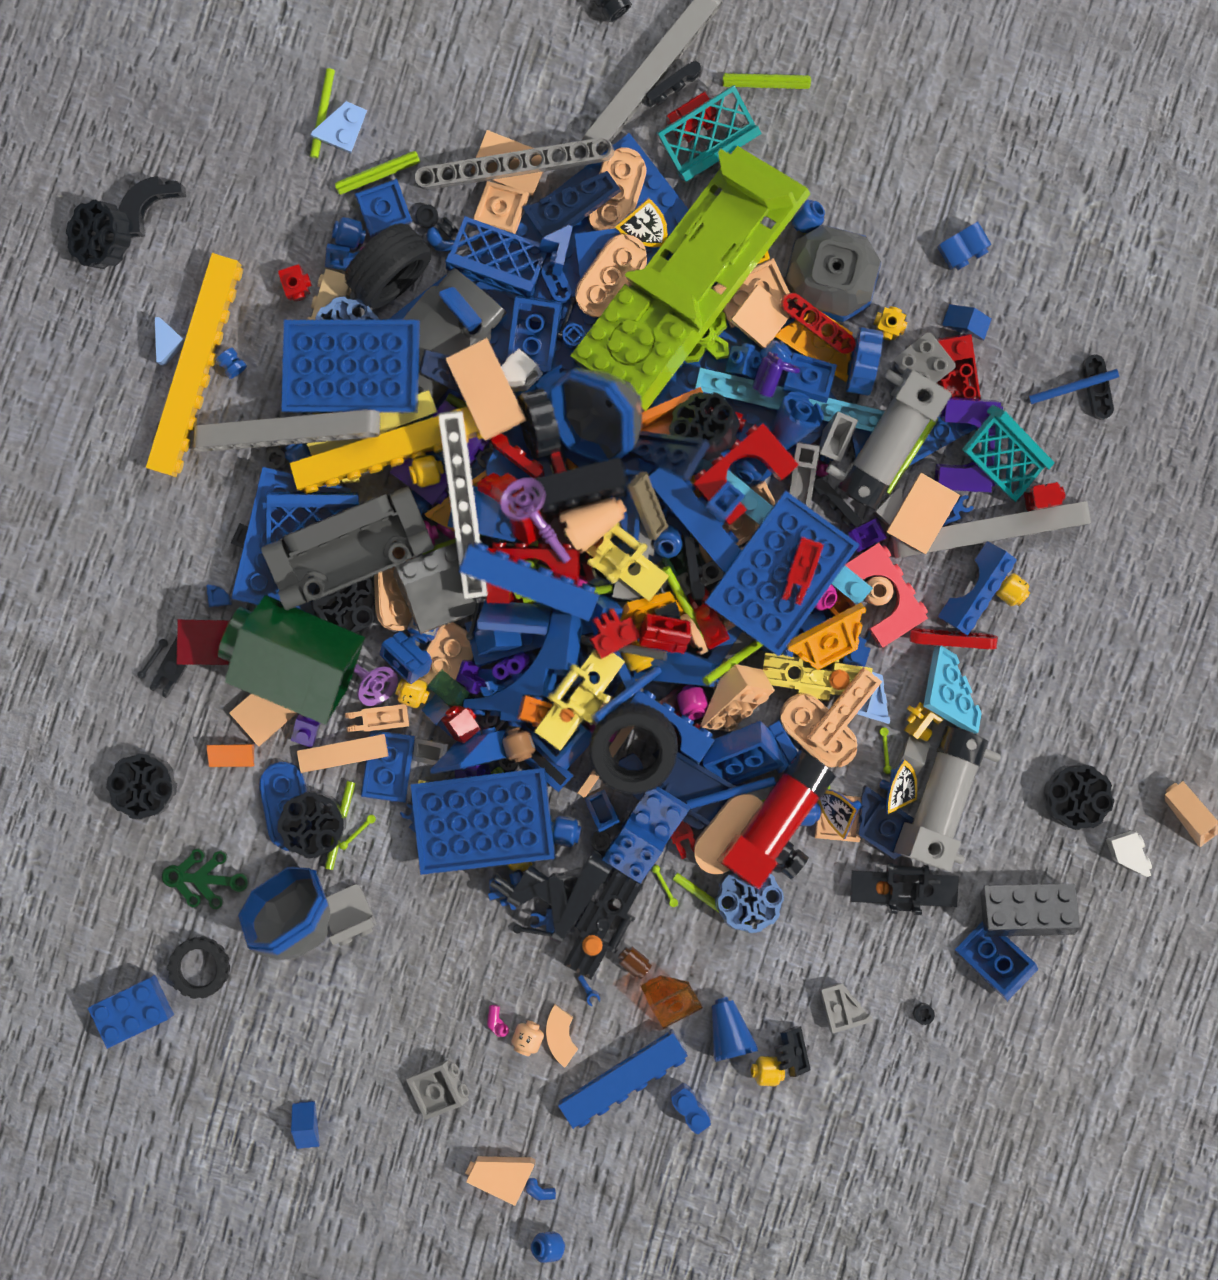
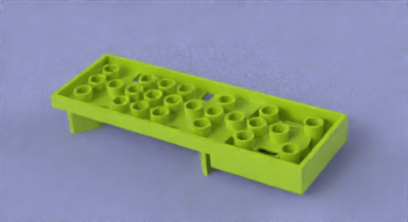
[570,146,810,411]

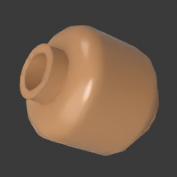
[502,727,535,763]

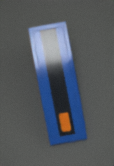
[524,739,574,792]

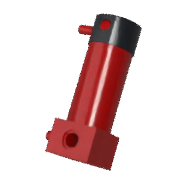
[717,750,836,889]

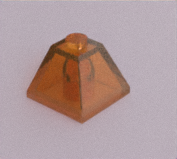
[640,975,703,1029]

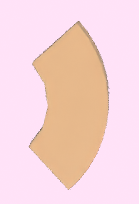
[546,1004,578,1067]

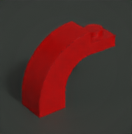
[477,472,543,545]

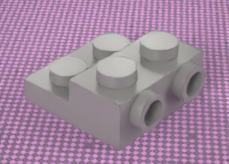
[406,1059,469,1120]

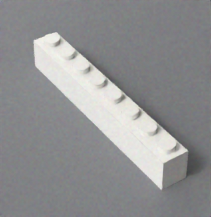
[438,411,487,599]

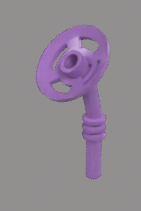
[501,478,571,564]
[354,664,398,706]

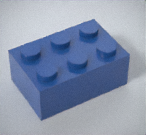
[521,698,593,770]
[88,975,174,1049]

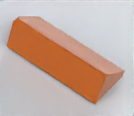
[207,744,254,767]

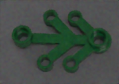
[162,849,249,909]

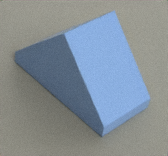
[155,317,185,366]

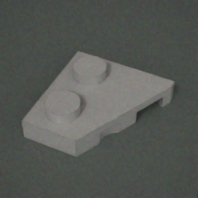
[819,983,873,1033]

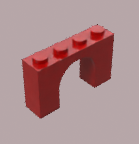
[693,424,799,527]
[487,542,580,603]

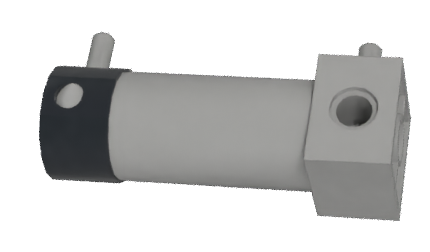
[826,368,952,510]
[894,726,1001,872]

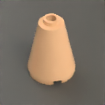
[559,497,626,553]

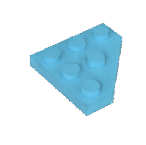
[923,646,982,734]

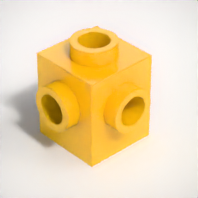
[873,306,908,341]

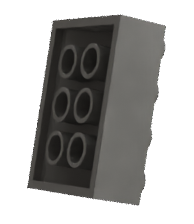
[393,537,487,634]

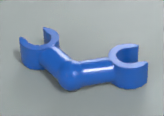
[480,672,525,696]

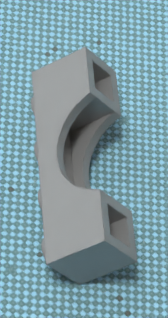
[789,442,820,508]
[612,520,655,602]

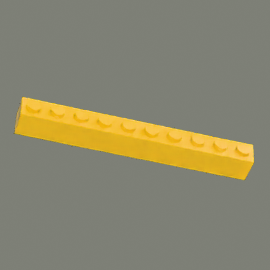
[146,253,243,477]
[290,406,512,494]

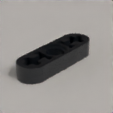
[1083,354,1114,420]

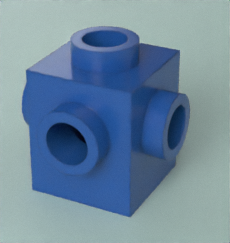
[725,343,761,380]

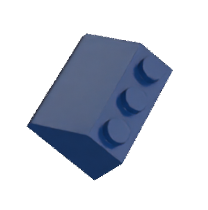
[703,721,785,785]

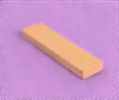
[807,667,882,752]
[578,726,634,797]
[297,734,389,773]

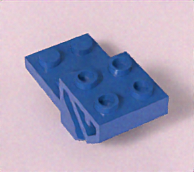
[602,787,690,884]

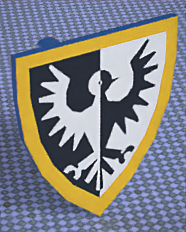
[615,198,668,247]
[879,759,918,814]
[818,789,862,839]

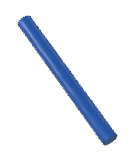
[1029,369,1119,404]
[592,666,662,723]
[686,777,776,809]

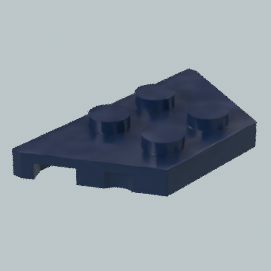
[856,785,914,859]

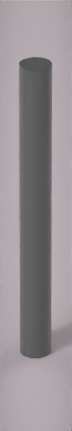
[580,635,667,661]

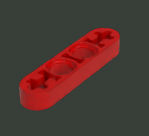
[781,293,856,354]
[909,628,998,649]

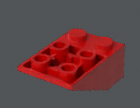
[936,334,981,399]

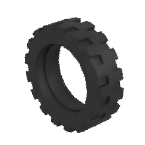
[167,937,230,999]

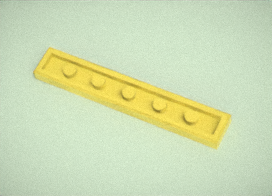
[307,390,437,456]

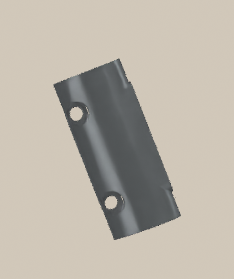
[397,268,507,428]
[261,486,434,611]

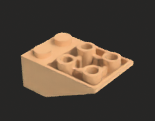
[701,664,775,732]

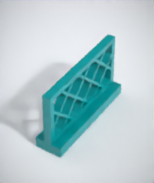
[657,85,762,181]
[962,405,1055,502]

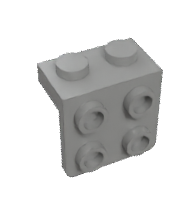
[894,332,956,394]
[327,884,377,946]

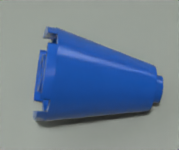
[770,392,824,451]
[712,997,758,1062]

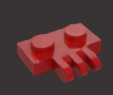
[589,608,641,659]

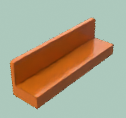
[640,387,703,435]

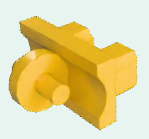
[904,702,944,741]

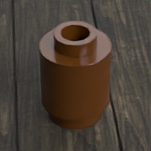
[618,946,652,979]

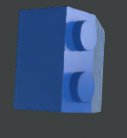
[507,295,563,372]
[447,486,516,542]
[430,727,507,774]
[955,921,1039,1001]

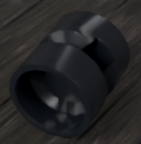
[593,0,632,23]
[775,841,809,879]

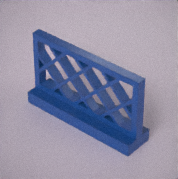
[446,216,548,297]
[266,492,359,545]

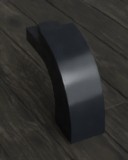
[118,176,186,238]

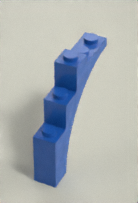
[463,614,583,727]

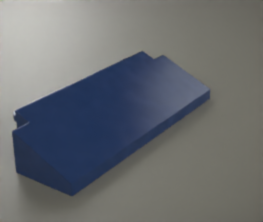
[658,752,748,829]

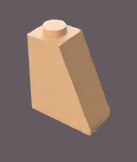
[1165,781,1218,847]
[465,1156,536,1206]

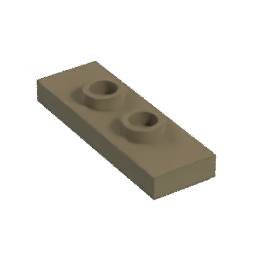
[628,472,668,540]

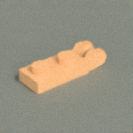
[345,704,410,732]

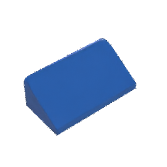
[439,287,482,332]

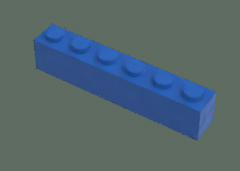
[648,467,742,573]
[459,542,599,621]
[558,1029,688,1129]

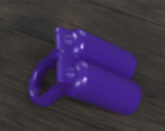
[752,352,800,398]
[492,652,530,680]

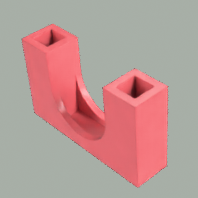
[845,543,928,648]

